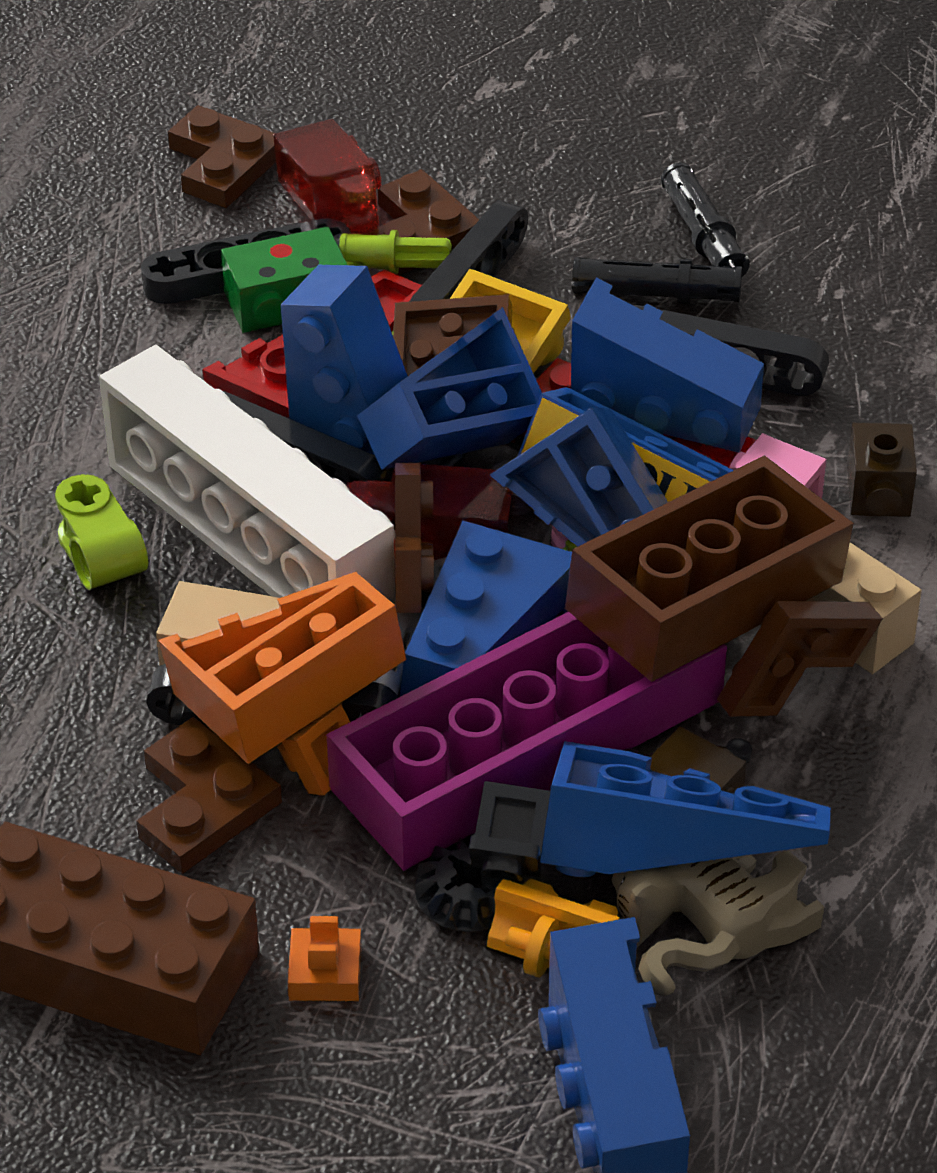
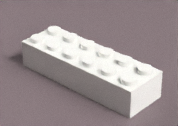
[99,345,396,605]

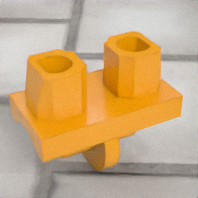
[487,878,620,978]

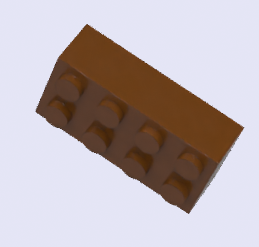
[565,455,854,682]
[0,821,260,1056]

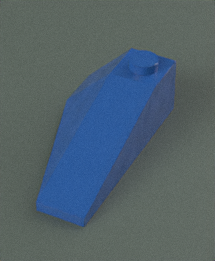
[540,741,831,877]

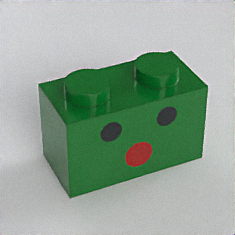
[221,227,347,333]

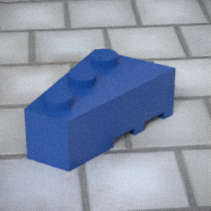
[281,265,408,456]
[571,277,764,453]
[357,307,542,470]
[490,408,668,547]
[400,521,572,697]
[538,917,690,1173]

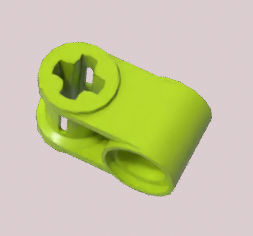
[55,474,149,590]

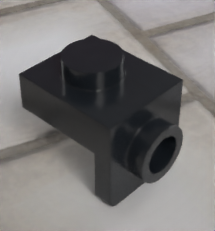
[468,781,550,882]

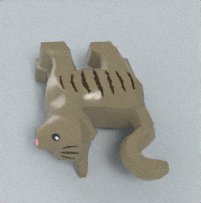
[611,850,824,996]

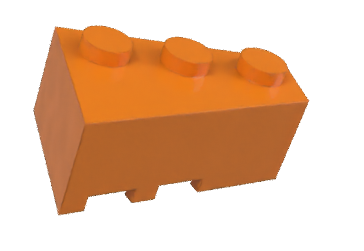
[158,572,406,764]

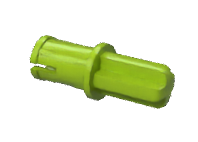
[339,230,452,274]

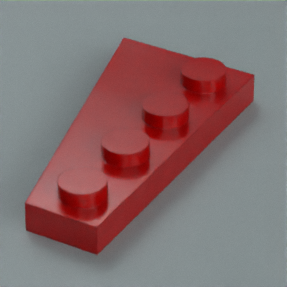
[202,269,422,418]

